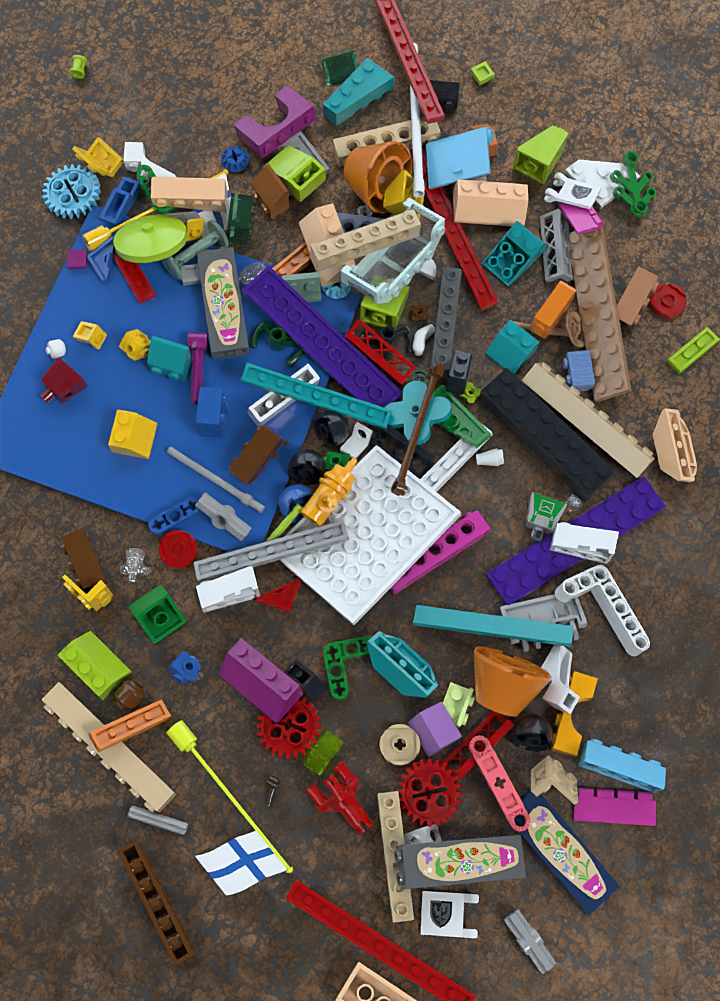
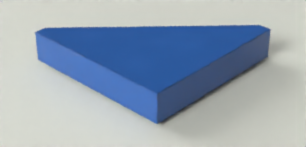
[87,236,115,284]

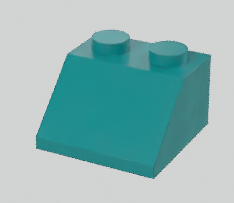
[485,319,539,375]
[147,336,192,381]

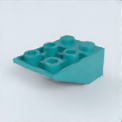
[482,221,548,286]

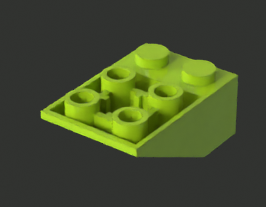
[263,145,326,202]

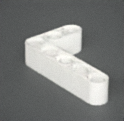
[555,565,650,657]

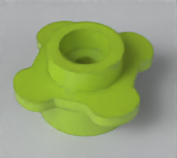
[459,382,481,404]

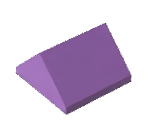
[408,702,463,758]

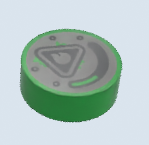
[410,369,429,386]

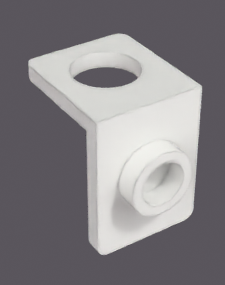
[340,422,372,458]
[404,824,442,844]

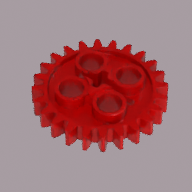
[256,697,322,760]
[398,758,464,827]

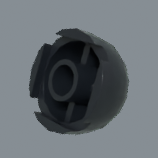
[313,410,349,449]
[288,449,326,484]
[513,714,553,752]

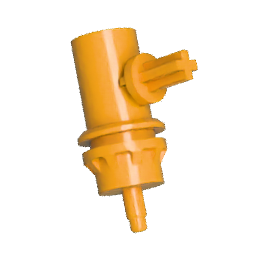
[300,458,357,527]

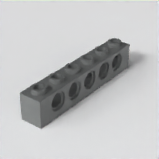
[431,267,462,379]

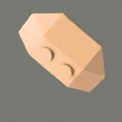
[653,408,697,482]

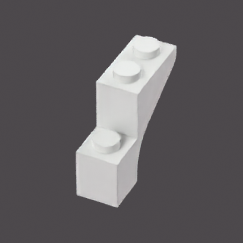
[124,142,176,191]
[541,645,580,714]

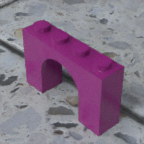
[234,86,317,158]

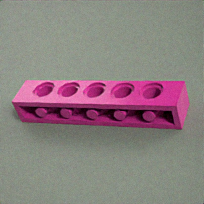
[389,510,491,595]

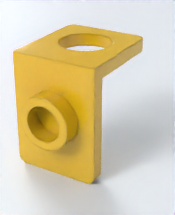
[186,218,204,241]

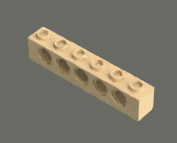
[333,117,441,167]
[310,209,421,272]
[377,791,414,922]

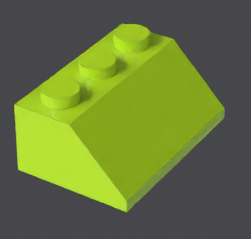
[58,631,132,700]

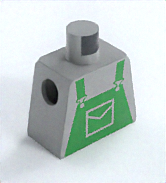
[525,492,567,541]

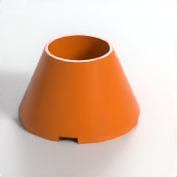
[344,141,412,214]
[474,646,552,716]

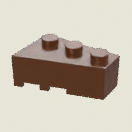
[228,425,290,486]

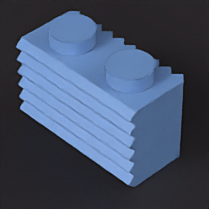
[563,350,595,392]

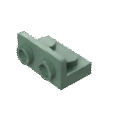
[282,272,322,302]

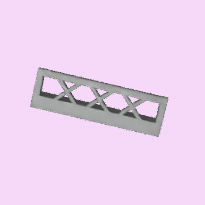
[540,209,573,282]

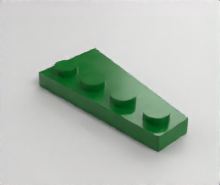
[432,385,491,448]

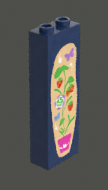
[503,789,620,915]

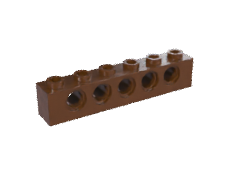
[117,840,196,966]

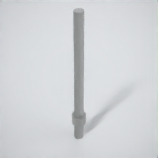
[167,447,265,513]

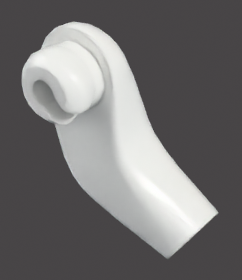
[412,324,435,356]

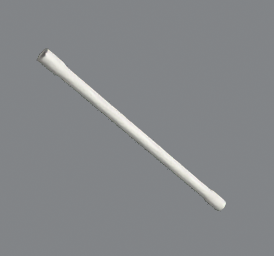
[410,43,425,198]

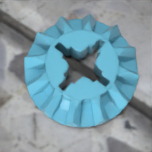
[322,281,351,299]

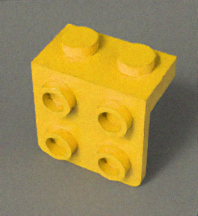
[72,137,124,177]
[62,575,113,612]

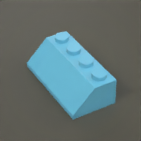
[577,739,666,793]

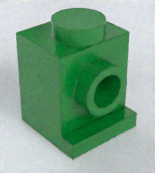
[323,451,350,472]

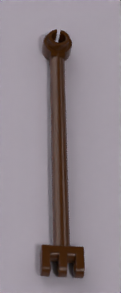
[391,363,445,496]

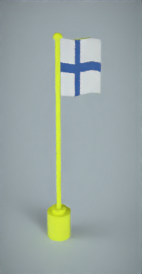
[166,720,293,895]

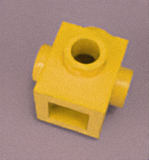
[119,329,151,361]

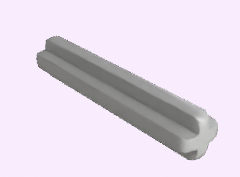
[128,806,188,835]

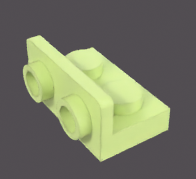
[443,682,476,729]

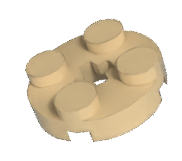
[380,724,420,766]

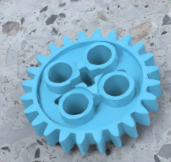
[42,164,101,219]

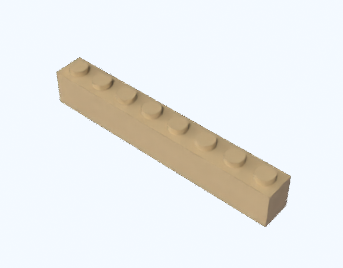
[522,362,655,478]
[42,682,177,813]

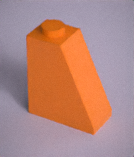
[529,281,576,339]

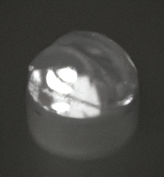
[566,494,583,511]

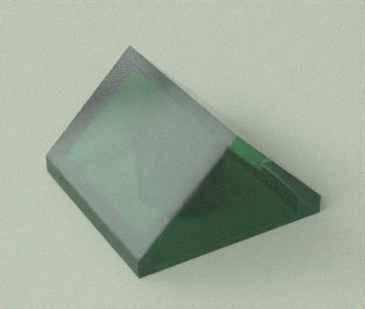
[317,47,359,86]

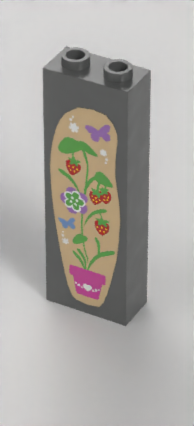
[197,246,250,360]
[394,835,526,890]

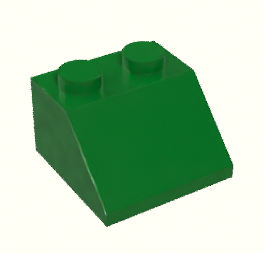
[128,584,187,644]

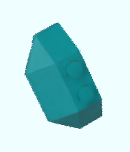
[367,631,438,698]

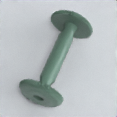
[162,220,229,280]

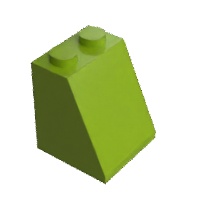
[513,125,569,184]
[360,276,409,329]

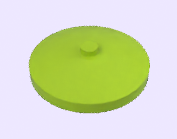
[113,214,188,263]

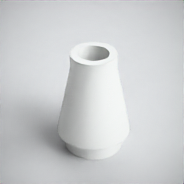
[476,448,504,467]

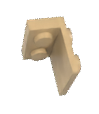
[531,755,578,805]

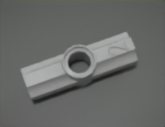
[196,492,251,542]
[504,909,557,974]

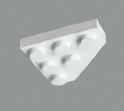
[565,160,640,209]

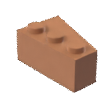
[617,266,659,328]

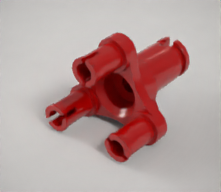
[305,760,374,835]

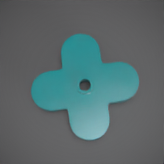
[385,381,452,445]

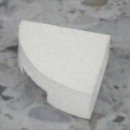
[419,259,436,280]

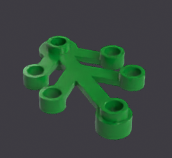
[610,151,656,217]

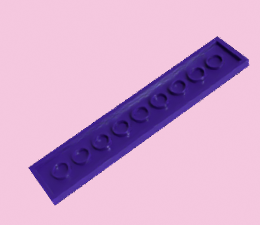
[242,265,403,408]
[486,477,666,605]

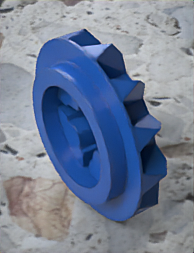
[221,145,249,172]

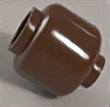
[114,679,145,710]

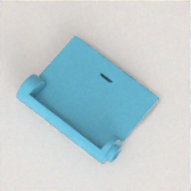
[426,126,494,189]

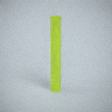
[265,503,303,542]

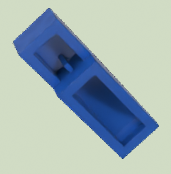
[99,176,142,225]

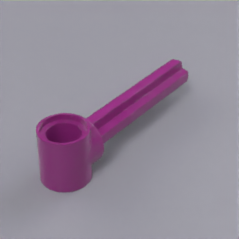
[188,333,209,404]

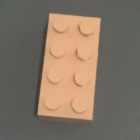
[335,961,417,1001]

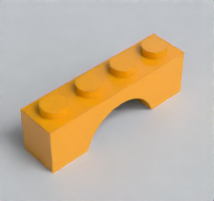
[550,671,598,758]

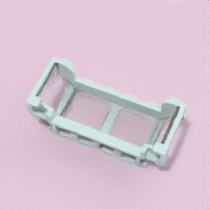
[341,198,445,304]

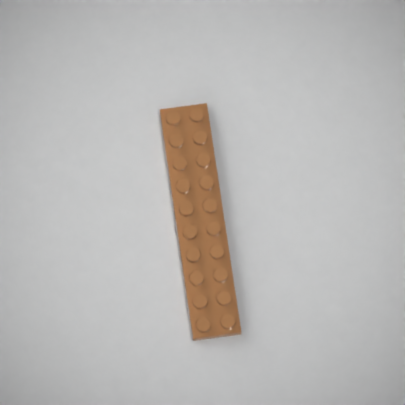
[568,227,632,402]

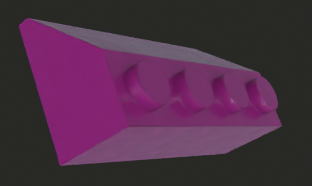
[219,638,304,724]

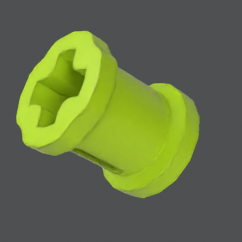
[69,55,88,79]

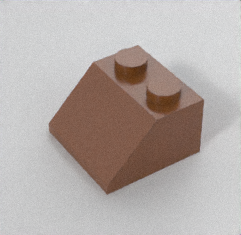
[251,163,289,219]

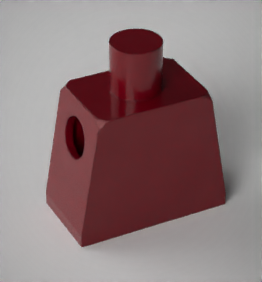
[40,357,87,404]

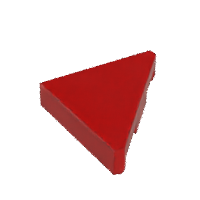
[255,578,302,613]

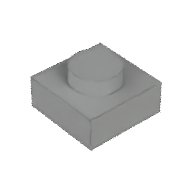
[181,264,201,286]

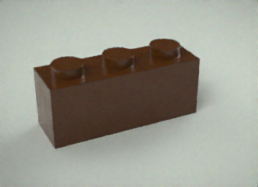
[60,528,108,593]

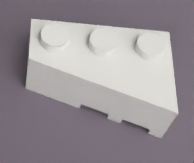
[550,522,619,564]
[196,566,260,613]

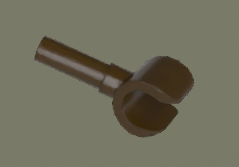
[266,776,280,806]

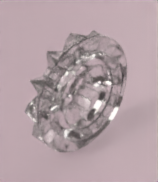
[238,262,266,285]

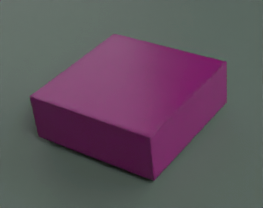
[67,250,87,270]

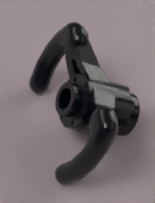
[360,325,414,360]

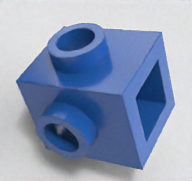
[167,651,202,685]

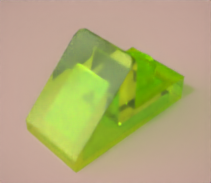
[304,730,344,776]

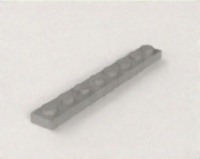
[194,520,349,582]

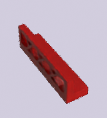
[345,319,416,386]
[441,711,514,782]

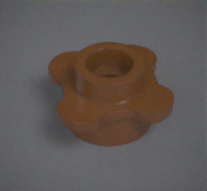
[409,303,429,322]

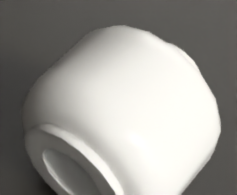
[46,339,66,359]

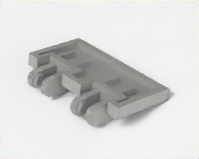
[500,591,587,652]

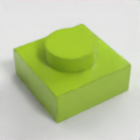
[470,61,495,86]

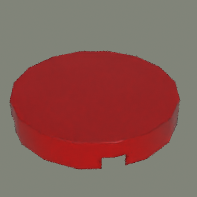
[650,283,687,319]
[159,530,198,569]

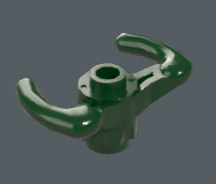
[251,322,304,366]

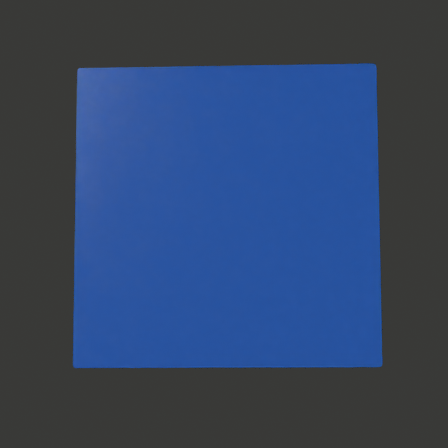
[0,206,361,552]

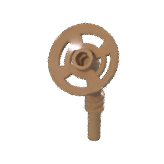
[513,311,585,348]

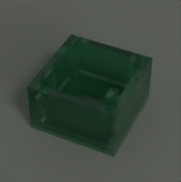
[227,193,256,245]

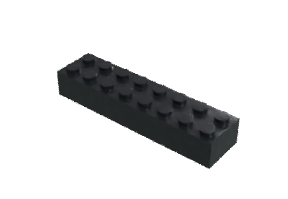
[478,368,615,503]

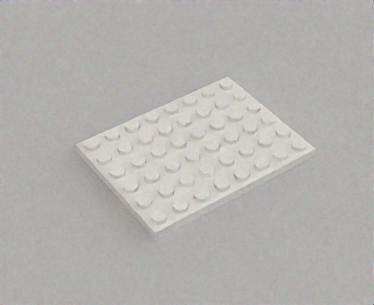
[279,445,461,625]

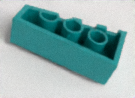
[323,58,394,126]

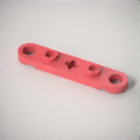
[469,736,531,832]

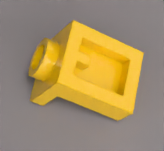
[73,321,107,350]

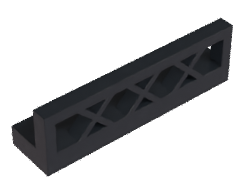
[360,424,435,479]

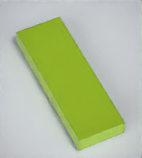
[666,327,720,375]

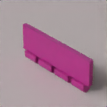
[556,190,604,235]
[573,787,656,826]

